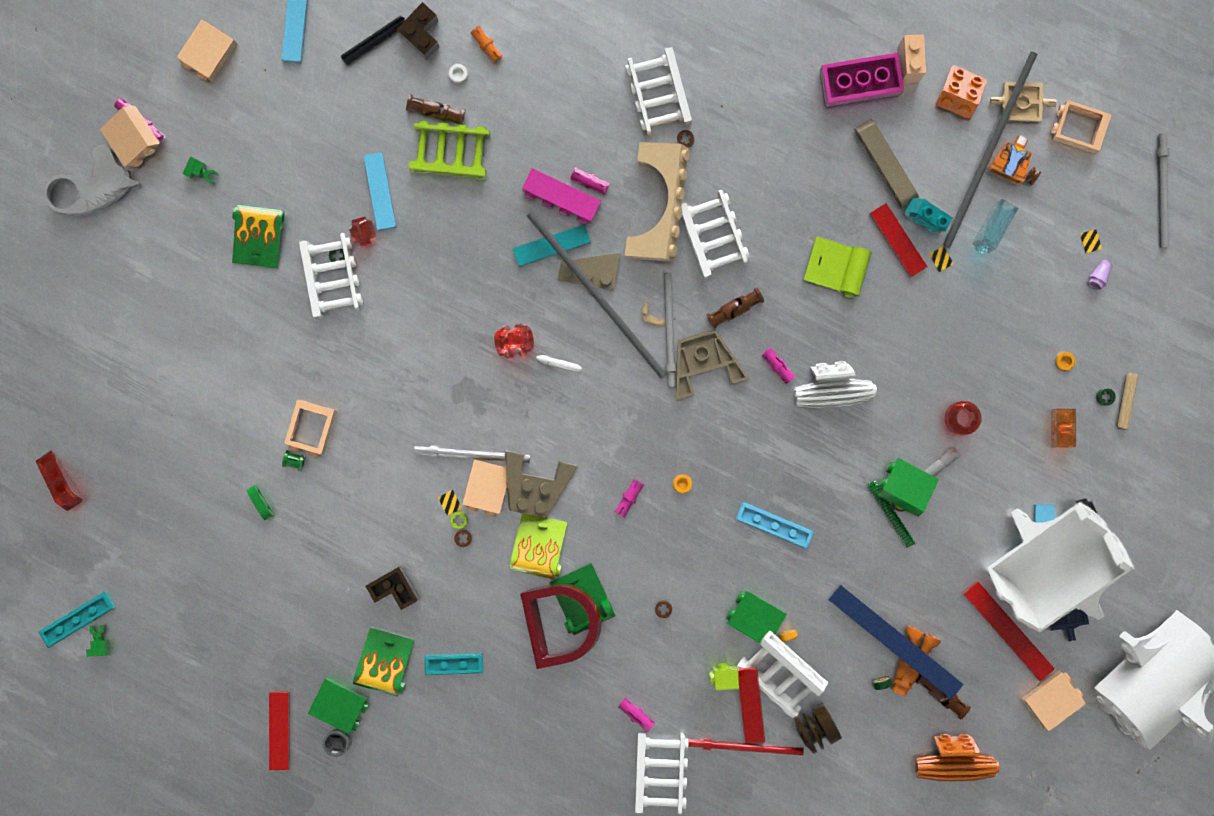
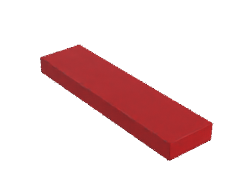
[870,203,928,277]
[738,667,765,743]
[269,692,290,770]

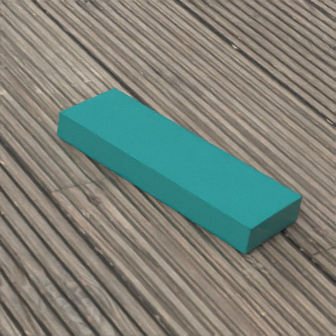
[424,653,483,675]

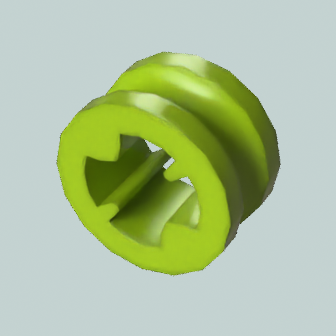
[450,512,468,529]

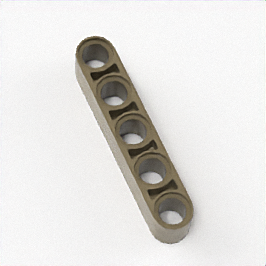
[854,119,919,208]

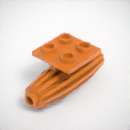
[915,734,999,782]

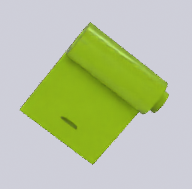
[803,236,872,299]

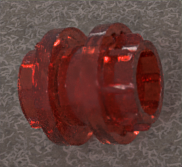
[494,323,534,359]
[944,401,982,435]

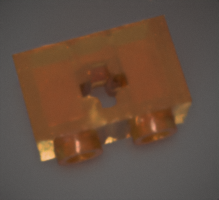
[1051,409,1076,448]

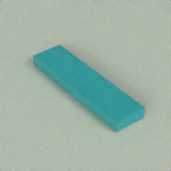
[513,224,591,267]
[38,591,116,648]

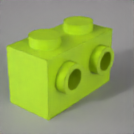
[709,663,739,690]

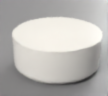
[449,64,468,84]

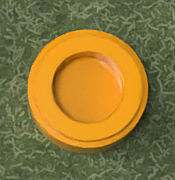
[1055,352,1076,371]
[673,474,692,494]
[778,629,798,642]

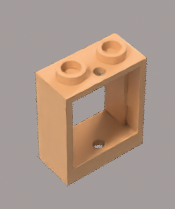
[1051,100,1111,154]
[284,399,337,457]

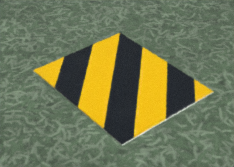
[1080,229,1102,253]
[929,246,954,272]
[438,490,462,516]

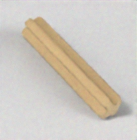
[1117,373,1138,430]

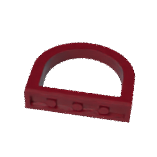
[520,584,601,669]

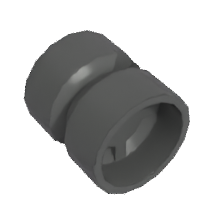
[323,729,352,757]

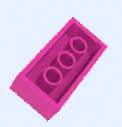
[820,53,904,107]

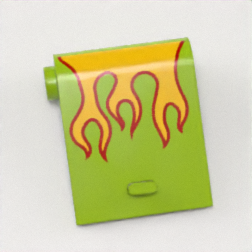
[509,513,567,580]

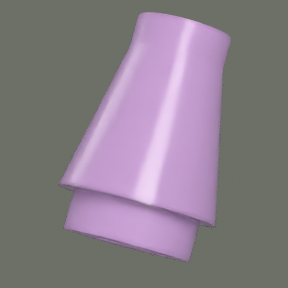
[1088,260,1113,290]

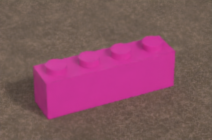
[522,168,601,224]

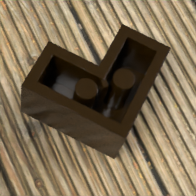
[396,2,439,60]
[365,566,420,610]

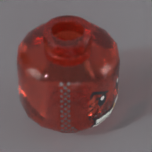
[348,217,376,246]

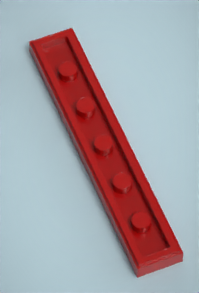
[963,581,1055,681]

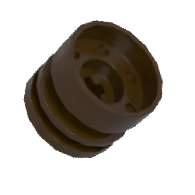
[794,703,842,754]

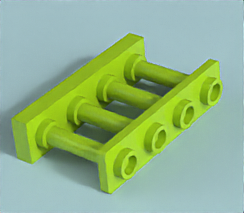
[409,121,491,179]

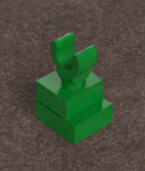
[182,156,219,184]
[86,625,111,657]

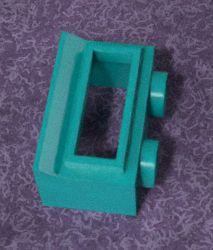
[904,198,953,233]

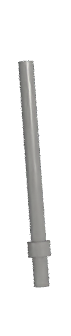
[1157,133,1169,248]
[664,272,677,387]
[415,446,530,463]

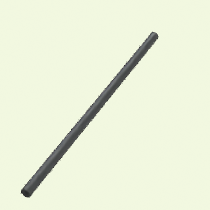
[943,51,1038,248]
[527,211,666,378]

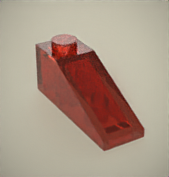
[35,451,83,512]

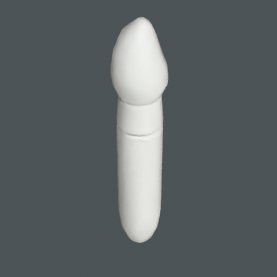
[536,355,582,372]

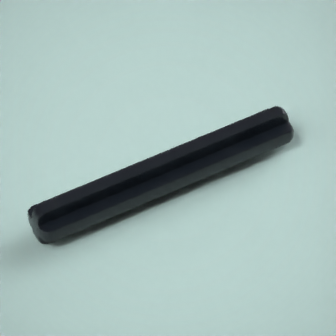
[341,15,406,65]

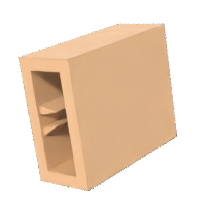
[177,19,237,82]
[897,34,926,84]
[100,106,160,167]
[463,459,507,517]
[1021,671,1086,731]

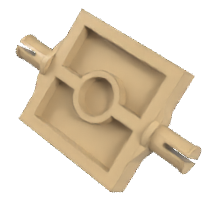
[990,82,1056,122]

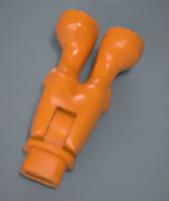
[892,626,941,696]

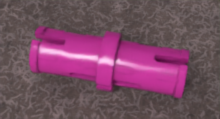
[570,168,610,195]
[762,348,796,384]
[614,479,644,518]
[618,698,655,732]

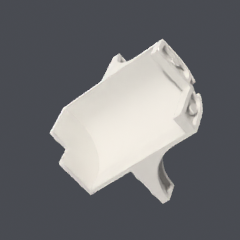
[988,502,1134,632]
[1095,611,1214,751]

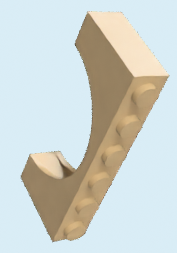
[624,142,690,262]

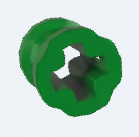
[282,450,306,471]

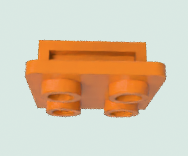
[935,66,986,120]

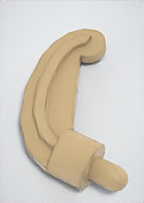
[641,302,666,326]

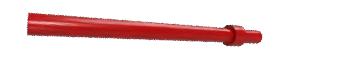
[688,738,804,756]

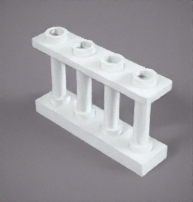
[625,47,692,135]
[681,190,750,279]
[299,233,363,319]
[737,631,828,719]
[635,732,688,814]

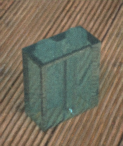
[972,199,1019,254]

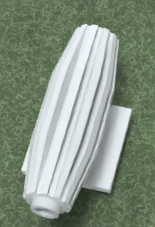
[794,361,877,408]

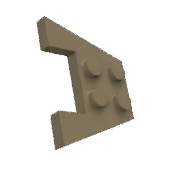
[676,329,749,400]
[505,450,578,518]

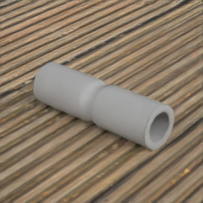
[924,447,961,477]

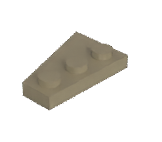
[558,253,621,291]

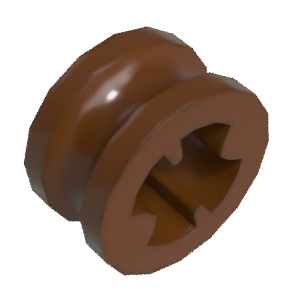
[677,130,694,148]
[1025,166,1041,186]
[454,530,472,547]
[655,600,672,618]

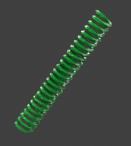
[866,481,916,548]

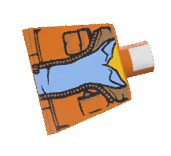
[987,136,1032,185]

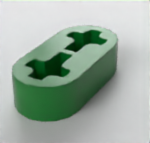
[246,485,274,521]

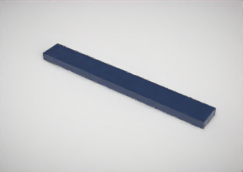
[829,585,964,700]

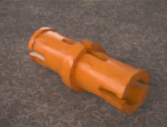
[470,26,503,63]

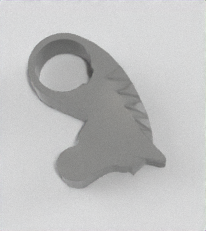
[43,145,141,216]

